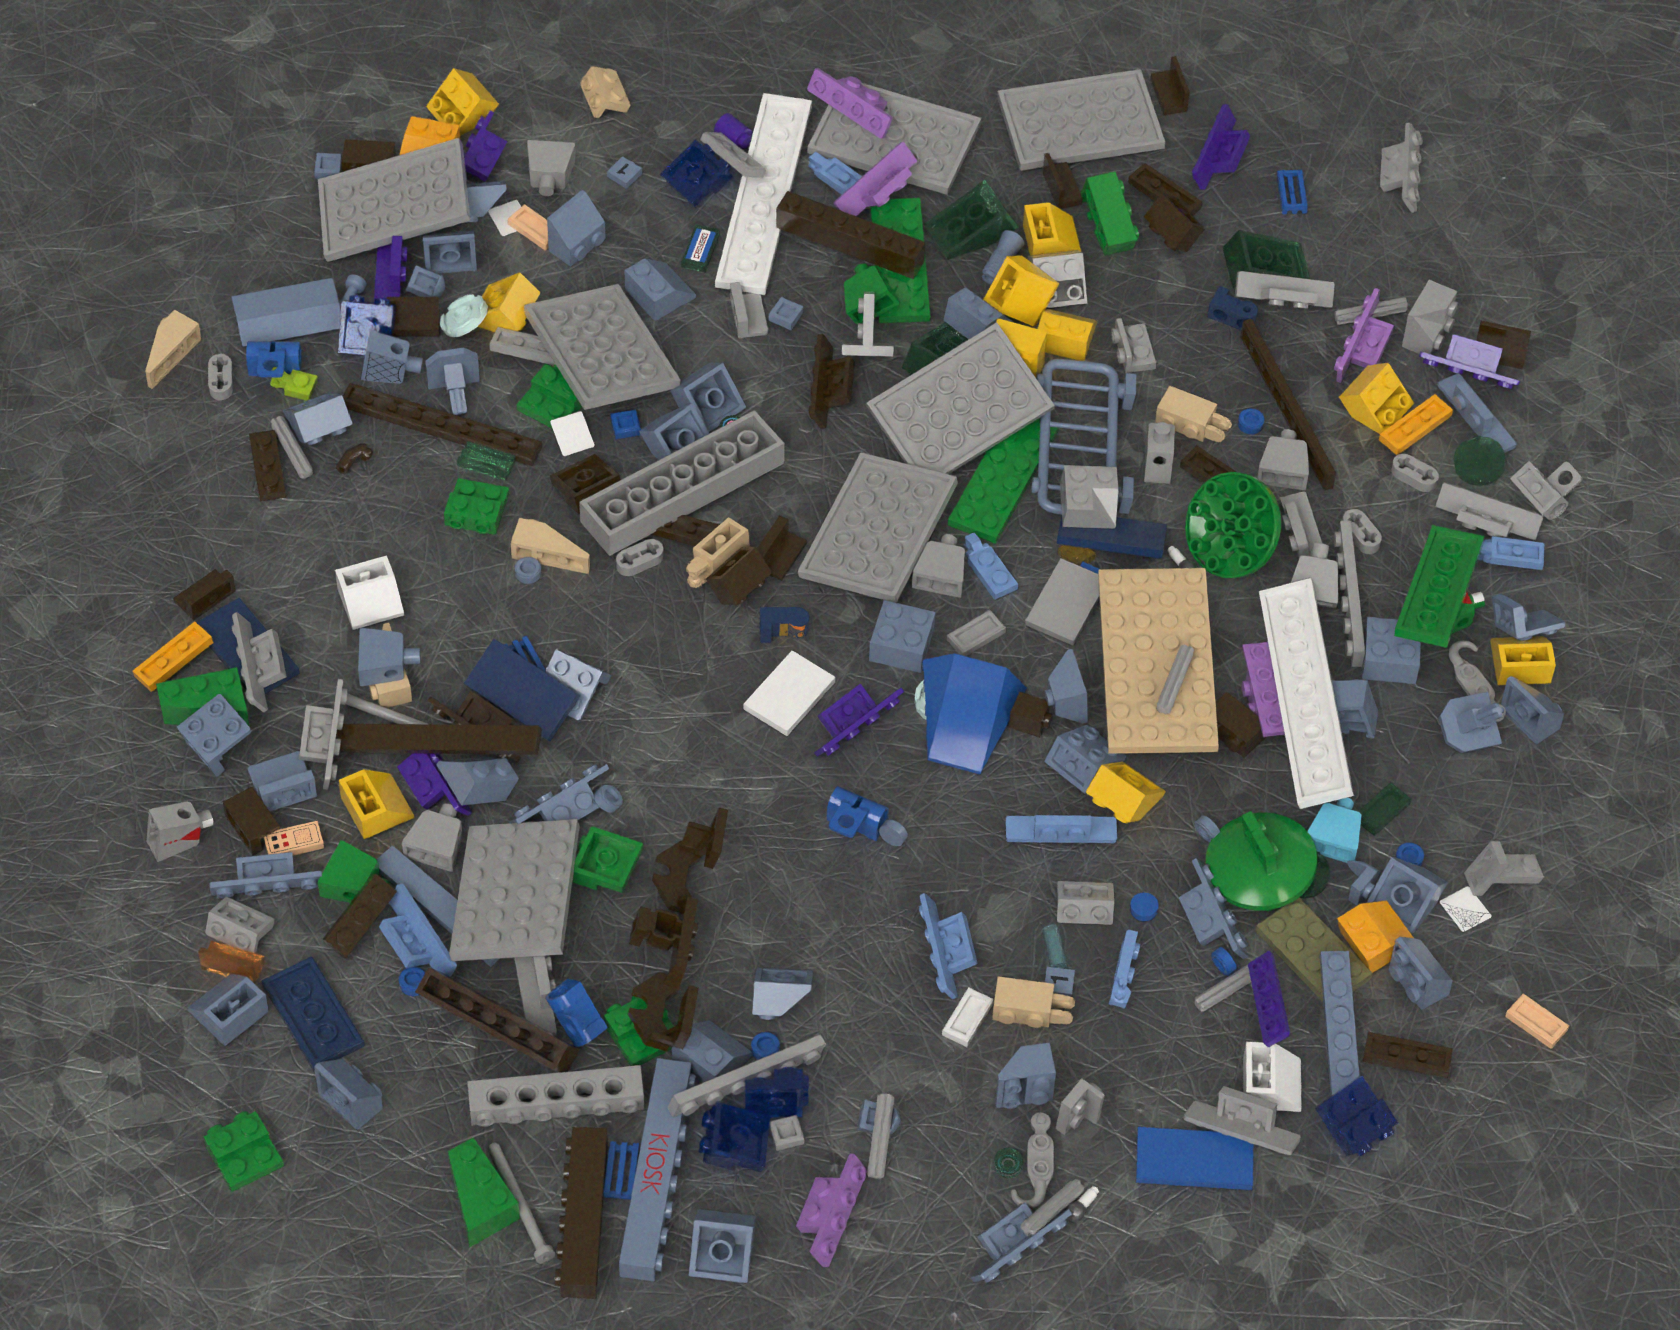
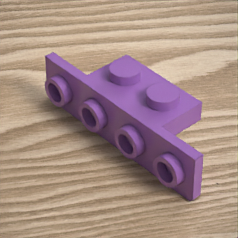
[807,68,893,139]
[834,142,917,216]
[1334,288,1394,383]
[1242,642,1285,737]
[796,1154,867,1267]

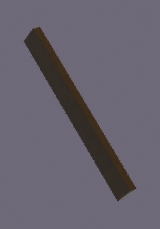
[1241,318,1336,491]
[343,383,542,466]
[336,724,542,755]

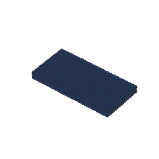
[1057,516,1167,559]
[196,598,300,694]
[464,639,580,741]
[261,956,365,1071]

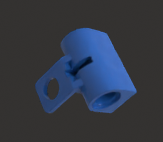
[246,341,302,378]
[827,786,889,841]
[546,979,608,1047]

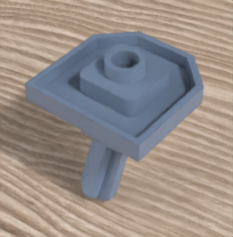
[425,347,480,415]
[1438,692,1504,753]

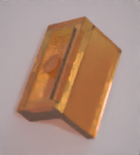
[198,941,265,984]

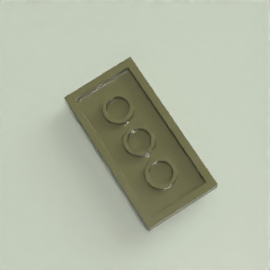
[1255,898,1373,1002]

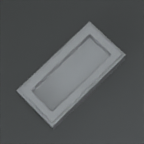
[947,610,1006,656]

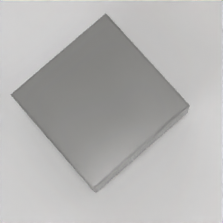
[769,1115,804,1151]

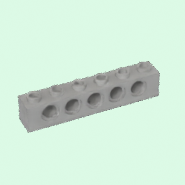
[468,1065,644,1127]

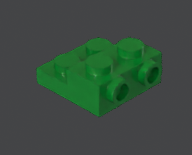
[517,364,582,429]
[444,478,509,535]
[572,826,643,893]
[604,996,674,1066]
[204,1111,284,1192]

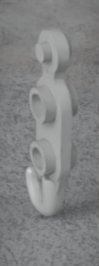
[1449,640,1506,722]
[1011,1112,1054,1209]

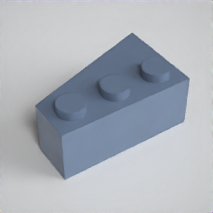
[1332,679,1378,738]

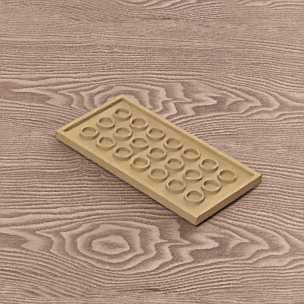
[1098,568,1219,754]

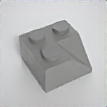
[1402,280,1458,354]
[1060,465,1118,529]

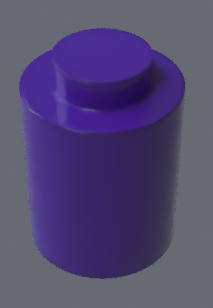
[714,113,752,149]

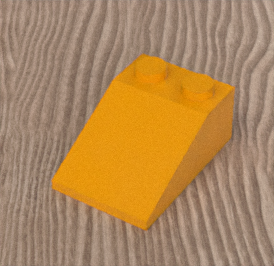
[400,116,461,155]

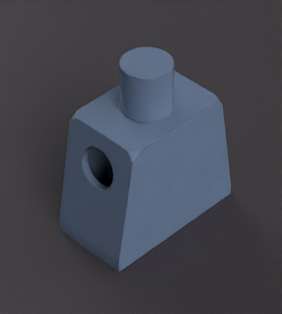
[358,628,421,686]

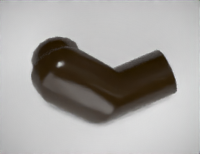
[336,443,373,474]

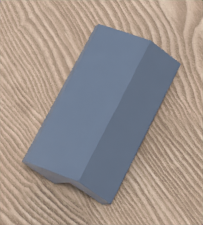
[231,278,344,347]

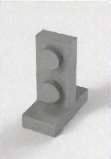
[842,291,894,357]
[1464,841,1544,896]

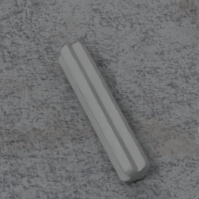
[1334,297,1408,325]
[271,416,313,479]
[1156,644,1194,714]
[1194,964,1251,1012]
[867,1093,894,1179]
[1021,1179,1084,1236]

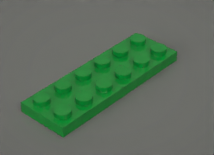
[870,198,930,323]
[948,418,1059,544]
[1394,525,1484,648]

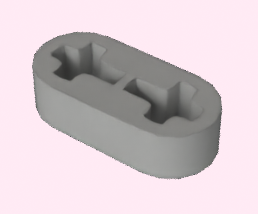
[208,354,233,400]
[1391,454,1439,492]
[1342,509,1382,554]
[616,539,663,576]

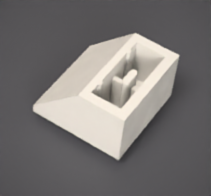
[335,556,404,630]
[1243,1042,1301,1112]

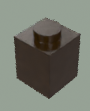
[1009,692,1053,738]

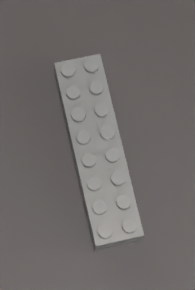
[580,410,784,556]

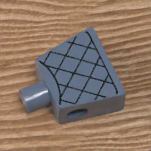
[361,330,423,384]

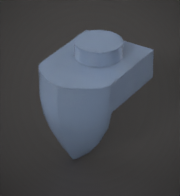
[406,266,445,297]
[1347,860,1381,906]
[857,1100,901,1135]

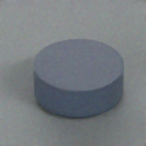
[515,557,541,584]
[594,785,623,813]
[1194,815,1220,842]
[879,820,908,846]

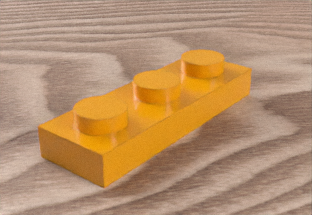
[1379,394,1453,455]
[132,621,214,692]

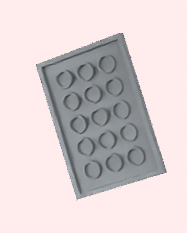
[997,69,1165,171]
[807,77,981,195]
[318,138,470,262]
[524,284,680,410]
[866,323,1055,474]
[798,453,958,603]
[449,819,580,961]

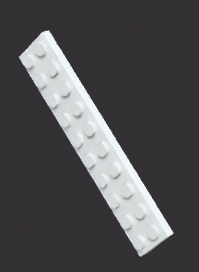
[715,93,812,295]
[1259,578,1354,809]

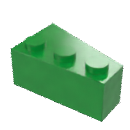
[1081,171,1139,256]
[156,667,250,727]
[448,1138,520,1248]

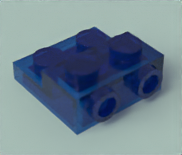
[660,139,733,208]
[338,295,396,355]
[745,1067,809,1118]
[1315,1076,1398,1157]
[699,1102,770,1172]

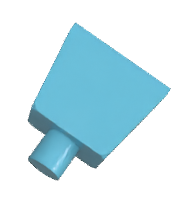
[1307,797,1362,863]

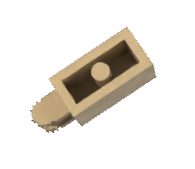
[1155,386,1232,443]
[686,517,750,588]
[992,977,1075,1028]

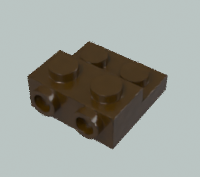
[550,454,621,514]

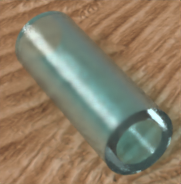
[1042,925,1068,969]

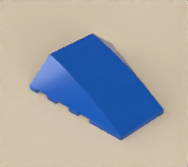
[922,653,1027,774]

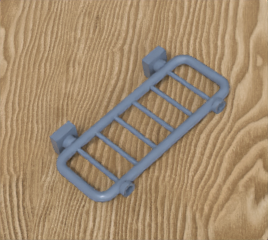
[1031,359,1136,515]

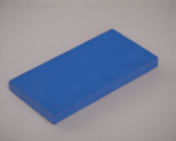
[1136,1127,1253,1190]

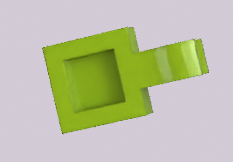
[270,367,318,401]

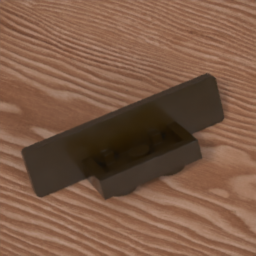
[808,333,855,429]
[427,691,521,762]

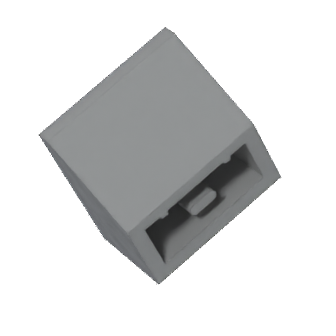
[1028,250,1087,308]

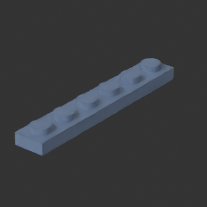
[1319,951,1362,1114]

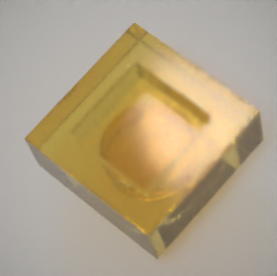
[1058,545,1095,566]

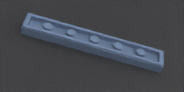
[377,846,500,967]

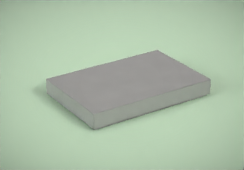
[1025,558,1099,646]

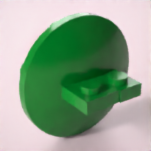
[1185,472,1281,578]
[1205,811,1317,911]

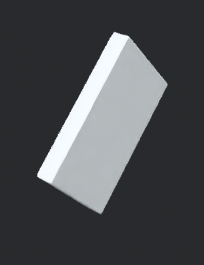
[743,651,835,736]

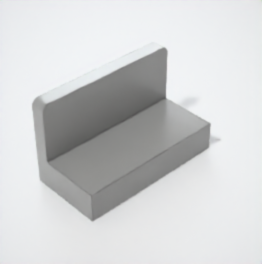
[730,282,768,338]

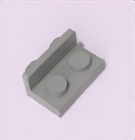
[1111,318,1156,373]
[1057,881,1114,925]
[205,897,274,956]
[1056,1078,1105,1135]

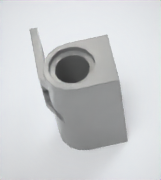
[1510,461,1582,520]

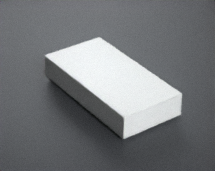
[942,987,994,1047]

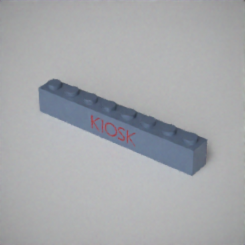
[619,1058,696,1281]

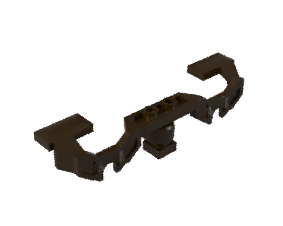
[628,807,728,1051]

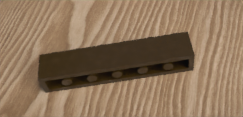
[776,191,925,279]
[415,967,580,1073]
[555,1127,608,1299]

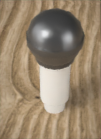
[1167,546,1197,568]
[1066,1186,1099,1222]

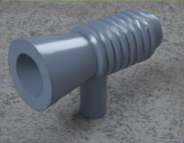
[982,230,1024,284]

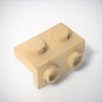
[580,66,631,118]

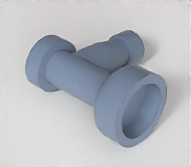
[339,275,373,314]

